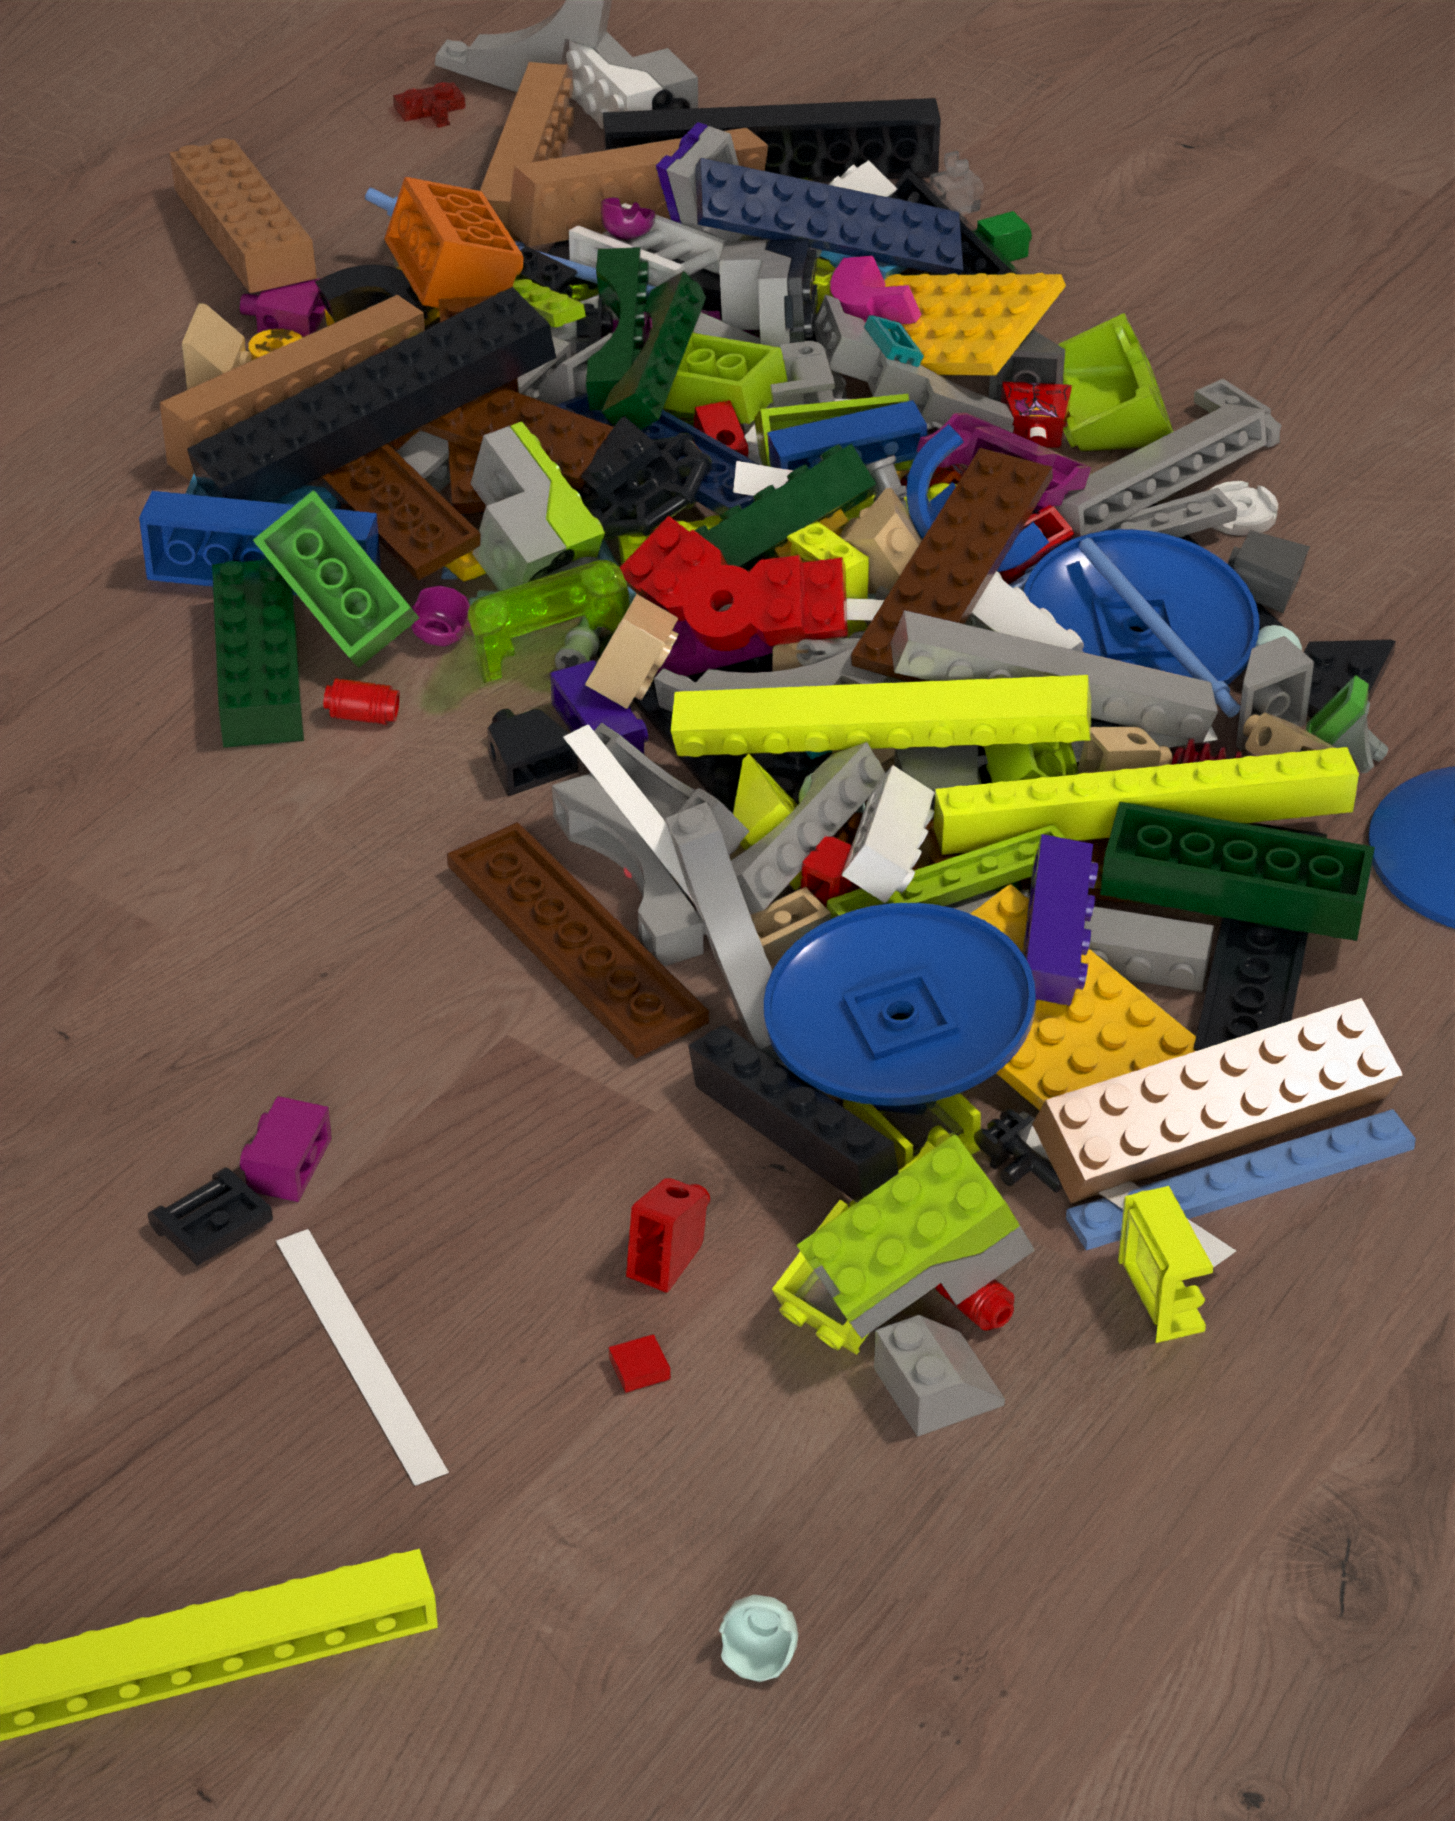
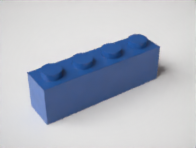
[767,400,927,471]

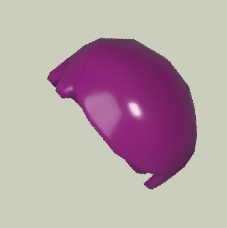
[601,197,655,240]
[411,586,471,647]

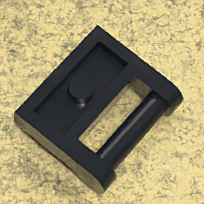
[148,1167,273,1266]

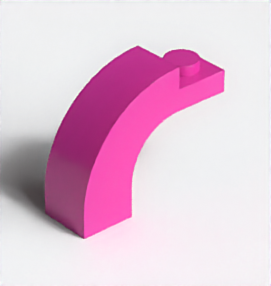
[830,256,922,324]

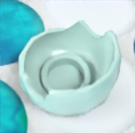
[719,1595,799,1682]

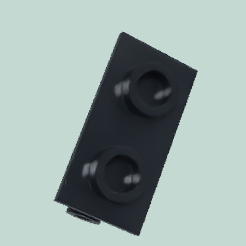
[516,246,577,298]
[576,298,613,354]

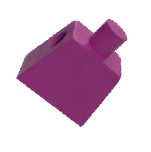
[240,279,325,340]

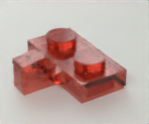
[393,82,466,128]

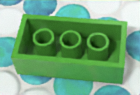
[253,490,419,668]

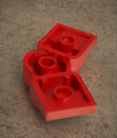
[615,516,848,651]

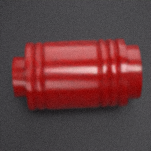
[323,678,400,725]
[935,1279,1015,1331]

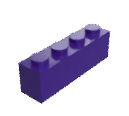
[1022,834,1098,1006]

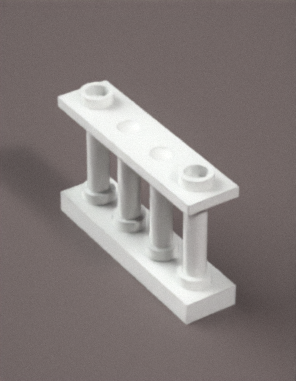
[569,203,726,287]

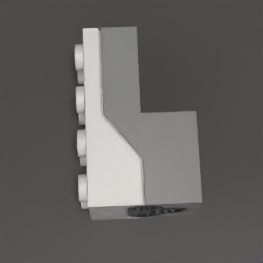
[566,31,698,129]

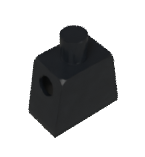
[487,709,578,796]

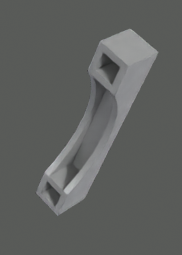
[575,723,749,855]
[731,742,886,914]
[552,773,706,967]

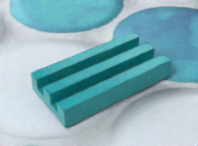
[864,315,923,367]

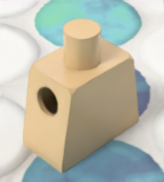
[1243,712,1336,756]
[1078,727,1173,774]

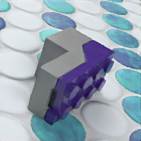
[656,122,770,242]

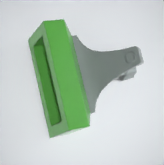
[1302,675,1389,773]

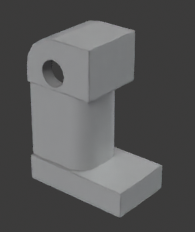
[770,341,835,408]

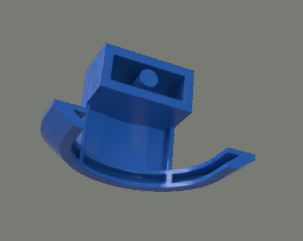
[906,424,1049,572]

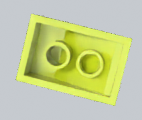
[733,754,803,890]

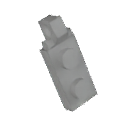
[1194,379,1281,448]

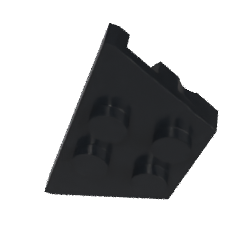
[1304,639,1396,718]

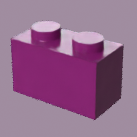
[240,1096,332,1202]

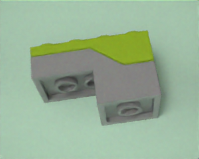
[471,422,605,610]
[797,1134,1035,1339]

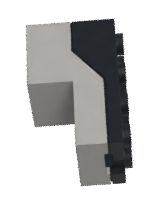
[719,239,818,347]

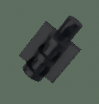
[974,1109,1063,1193]

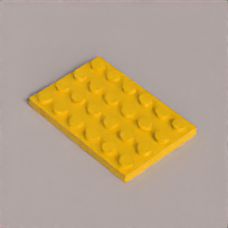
[840,273,1066,375]
[970,884,1196,1110]

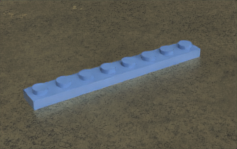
[1066,1109,1416,1250]

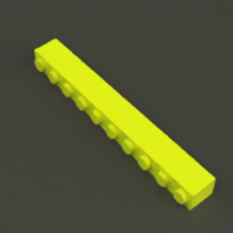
[671,675,1091,757]
[933,747,1359,855]
[0,1549,438,1741]

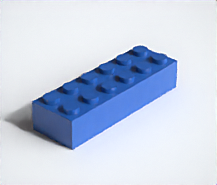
[139,491,381,595]

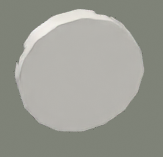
[1210,481,1279,536]

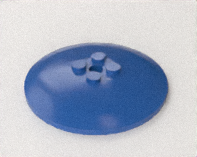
[1023,529,1259,685]
[1368,766,1455,929]
[764,903,1036,1106]

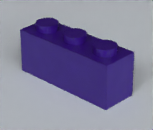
[550,660,648,755]

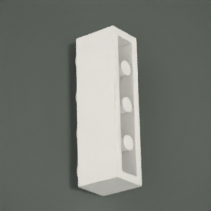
[965,571,1084,652]
[842,765,935,903]

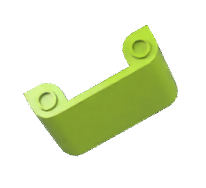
[1057,313,1174,451]

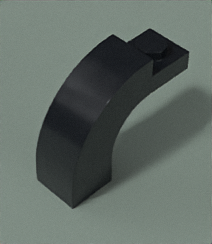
[315,265,428,330]

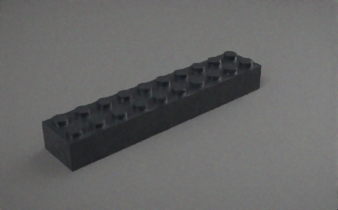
[603,98,941,182]
[187,287,557,503]

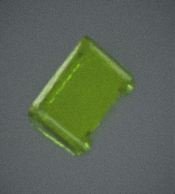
[463,560,630,683]

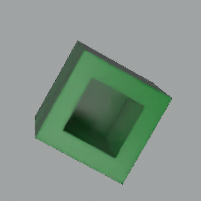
[977,211,1032,262]

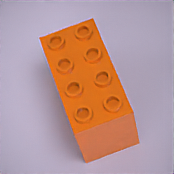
[384,177,523,308]

